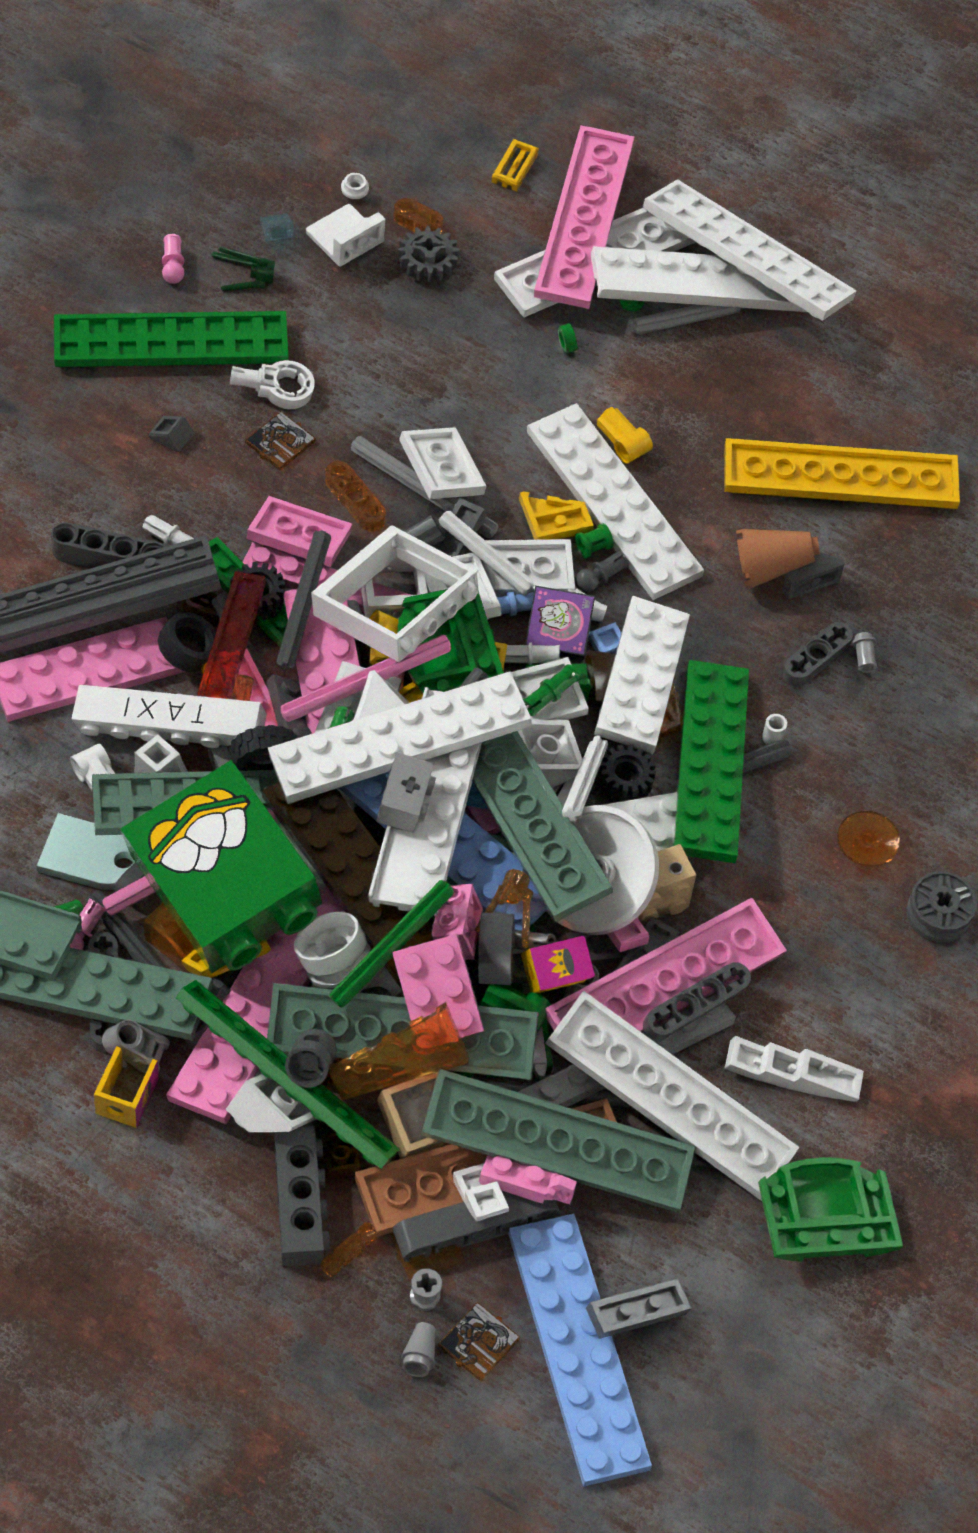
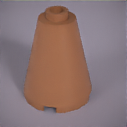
[736,529,820,589]

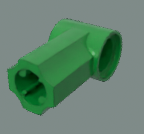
[481,984,551,1035]

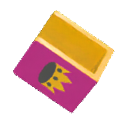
[521,936,595,994]
[94,1046,159,1128]

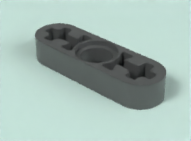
[783,622,853,686]

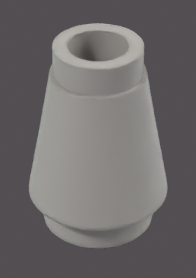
[400,1322,436,1377]

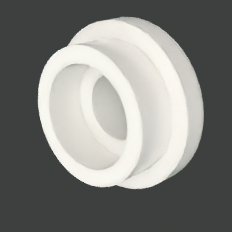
[341,173,369,199]

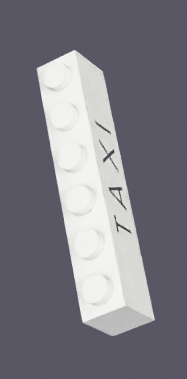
[72,685,267,748]

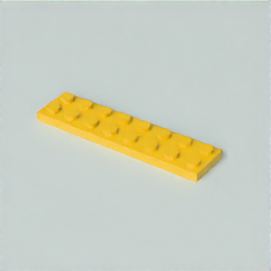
[724,438,960,509]

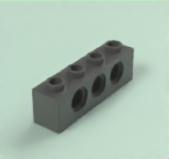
[274,1126,330,1267]

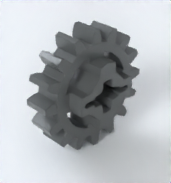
[398,226,460,282]

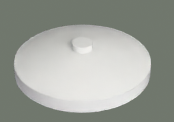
[546,805,659,935]

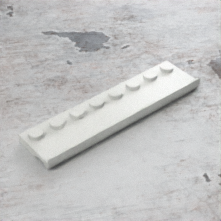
[591,246,807,312]
[368,687,482,916]

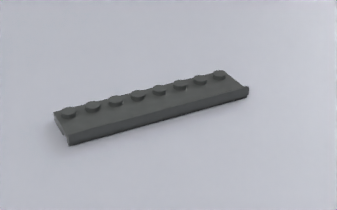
[0,535,221,653]

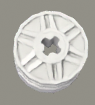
[294,912,376,992]

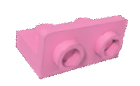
[432,884,483,960]

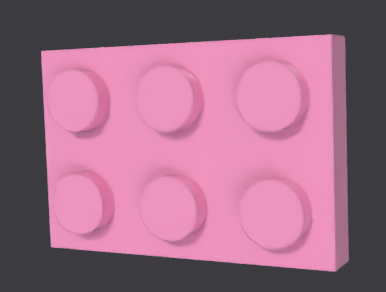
[246,496,352,567]
[392,934,485,1050]

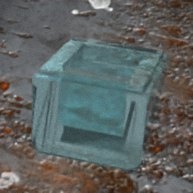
[260,213,294,241]

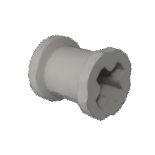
[410,1269,442,1311]

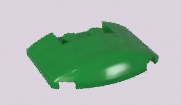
[398,589,504,693]
[758,1157,903,1262]

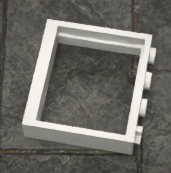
[311,525,479,662]

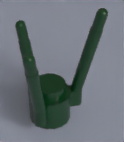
[211,246,275,291]

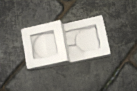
[453,1163,509,1221]

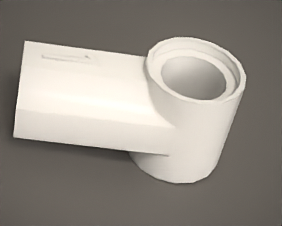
[70,743,115,790]

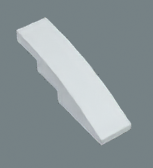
[725,1036,864,1102]

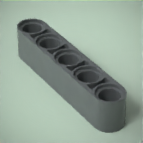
[51,522,170,568]
[392,1191,560,1262]

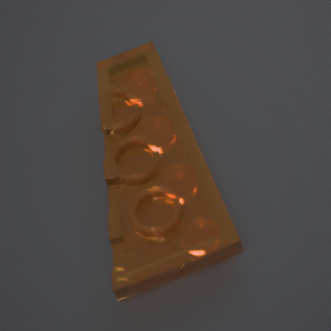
[330,1002,469,1100]

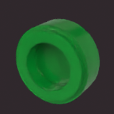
[558,323,578,354]

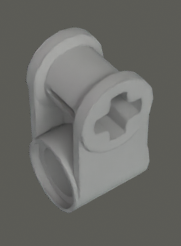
[102,1019,170,1073]

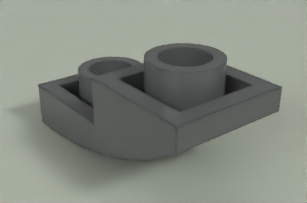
[478,912,516,985]

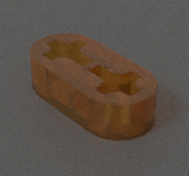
[393,198,443,232]

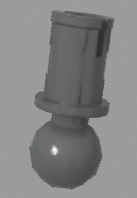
[575,550,629,593]

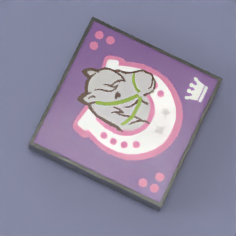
[525,585,595,656]

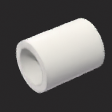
[762,714,787,745]

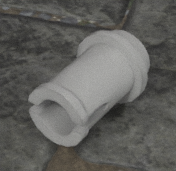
[852,632,877,673]

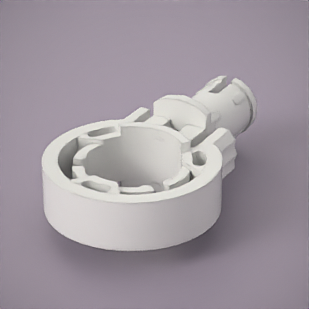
[230,360,315,409]

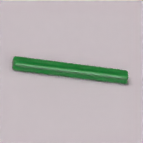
[329,880,454,1008]

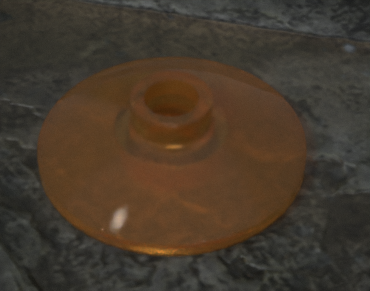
[837,811,900,867]

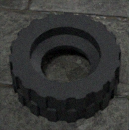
[229,725,298,771]

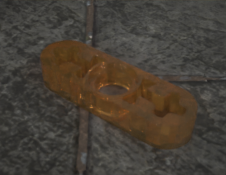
[325,461,386,532]

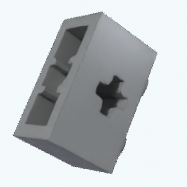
[376,752,436,833]

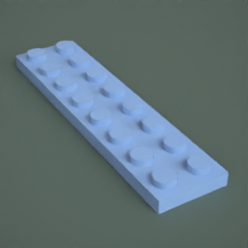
[508,1214,652,1487]

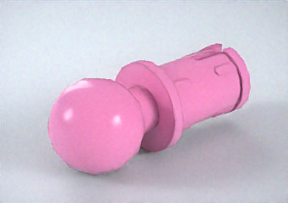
[162,234,185,284]
[70,898,107,950]

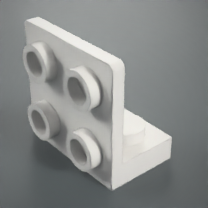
[306,204,385,267]

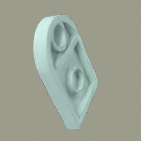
[37,813,135,890]

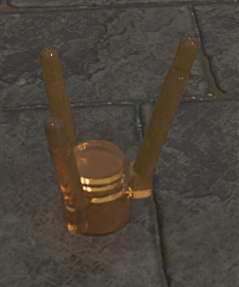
[475,869,533,948]

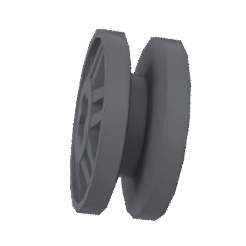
[906,871,978,943]

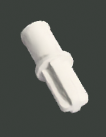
[142,515,194,545]
[505,642,560,665]

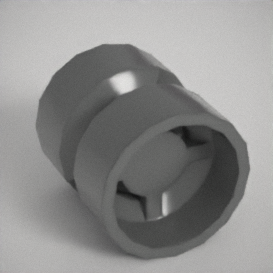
[285,1029,337,1088]

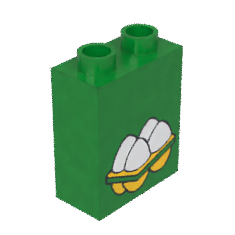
[120,760,323,973]

